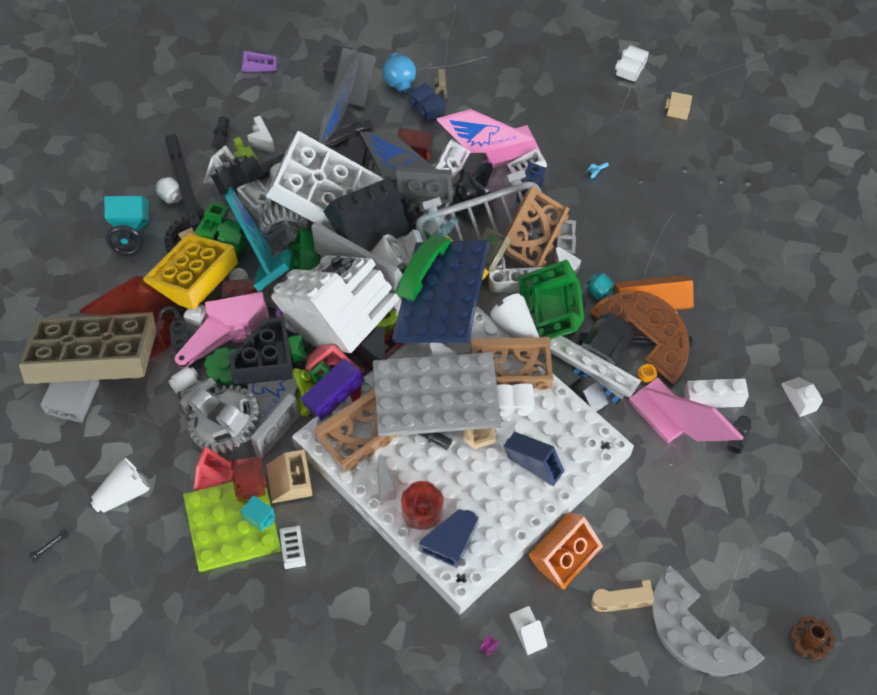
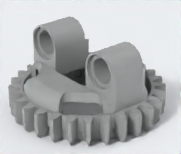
[188,385,260,454]

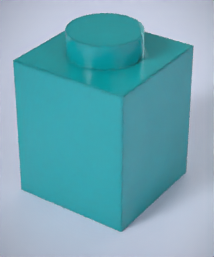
[240,495,275,532]

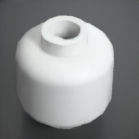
[156,177,182,204]

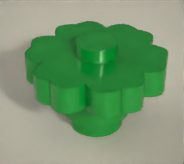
[204,347,237,386]

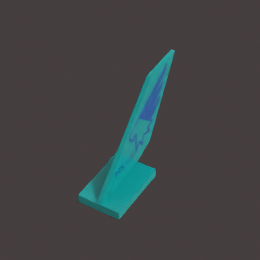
[225,187,292,292]

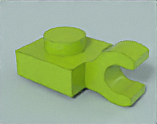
[233,137,258,163]

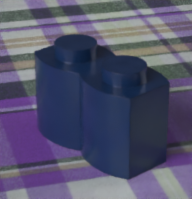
[408,83,445,121]

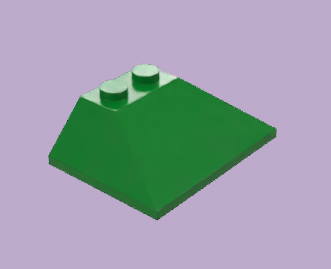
[518,259,584,340]

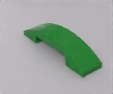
[397,234,452,301]

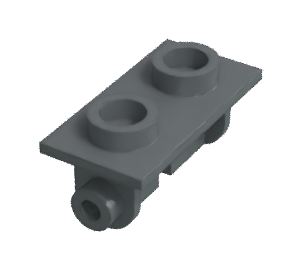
[265,224,300,254]

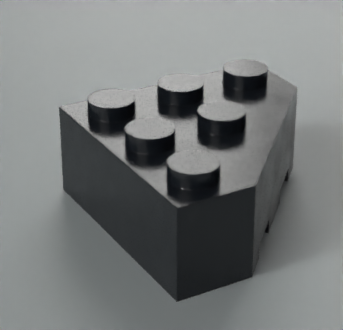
[230,317,292,385]

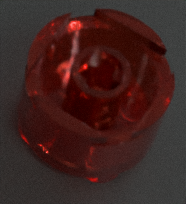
[231,456,266,501]
[401,481,444,530]

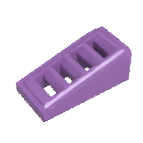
[241,51,277,72]

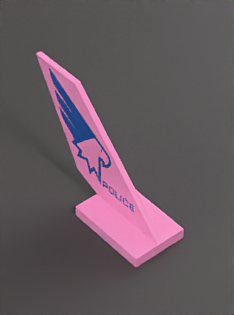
[437,109,540,168]

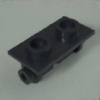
[399,194,419,232]

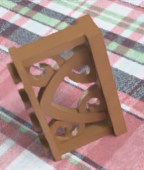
[504,186,570,268]
[471,337,553,390]
[314,388,402,473]

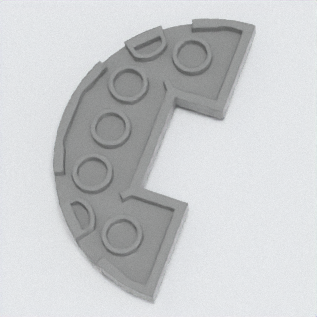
[651,565,765,676]

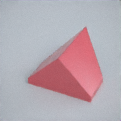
[194,447,237,491]

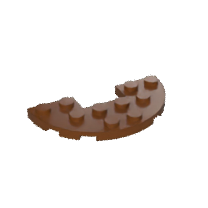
[590,290,689,385]

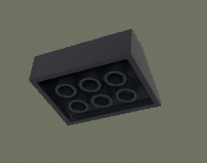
[323,177,410,251]

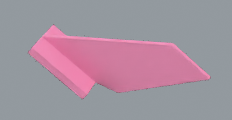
[628,378,744,444]

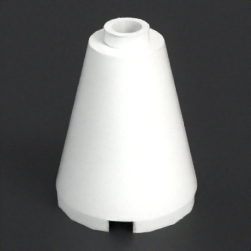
[371,234,410,270]
[490,293,539,338]
[91,458,150,512]

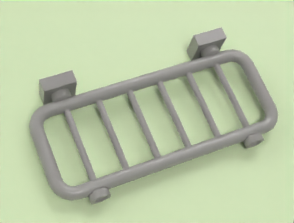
[416,170,549,242]

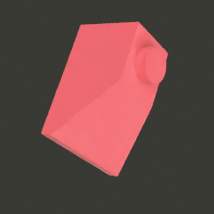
[305,344,361,375]

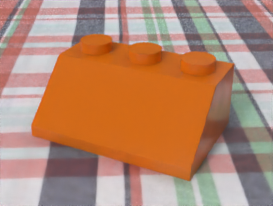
[529,512,603,590]

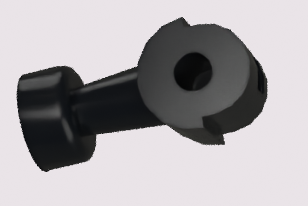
[727,415,752,454]

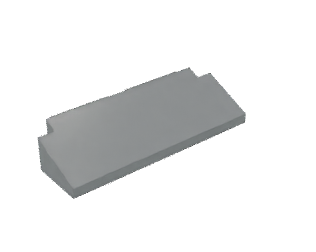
[312,222,403,294]

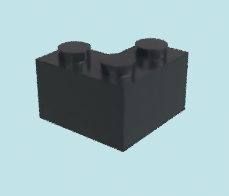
[210,155,264,194]

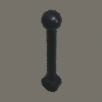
[30,529,68,560]

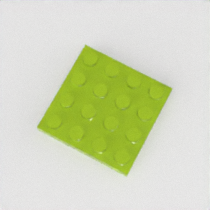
[183,474,282,572]

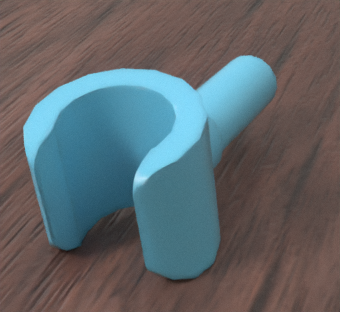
[586,162,608,178]

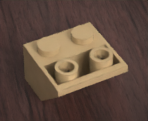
[266,449,313,503]

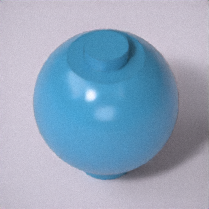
[382,53,416,93]

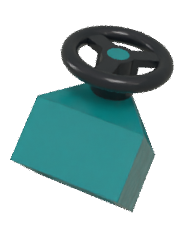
[104,196,149,255]

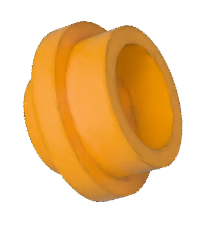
[637,364,657,383]

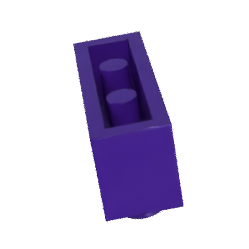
[300,358,365,421]

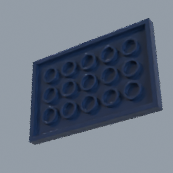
[392,240,490,343]

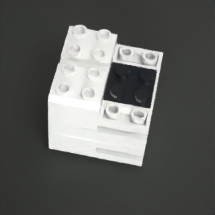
[271,255,400,353]

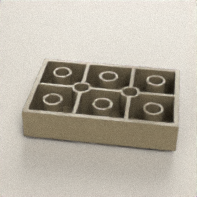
[19,312,157,384]

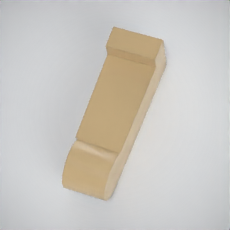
[591,580,654,612]

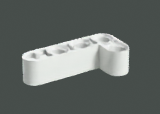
[488,256,544,293]

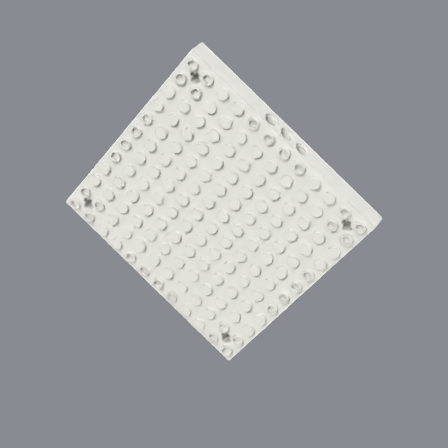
[292,306,634,615]

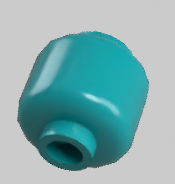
[586,272,614,300]

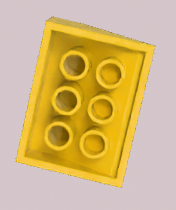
[143,233,238,310]

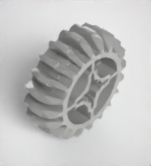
[258,203,308,238]

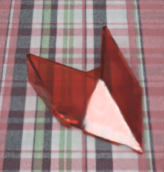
[79,276,188,359]

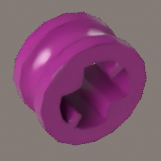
[479,634,500,657]

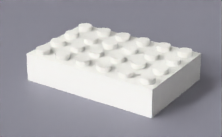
[266,131,394,234]

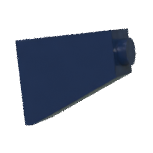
[503,431,565,486]
[419,509,479,568]

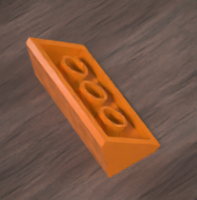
[613,275,694,310]

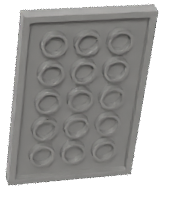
[373,352,501,437]

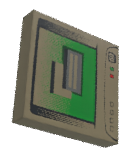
[480,227,511,272]

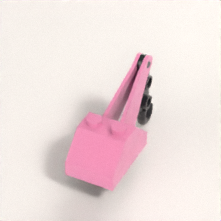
[158,292,269,368]

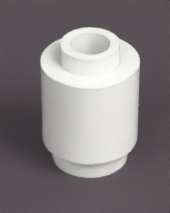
[168,366,199,394]

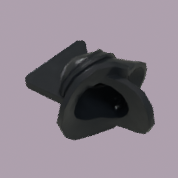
[449,160,497,219]

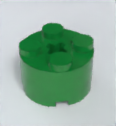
[216,219,249,260]

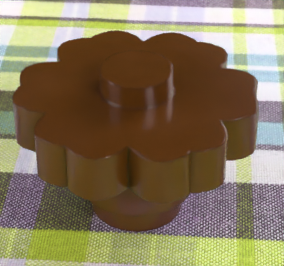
[789,615,836,661]

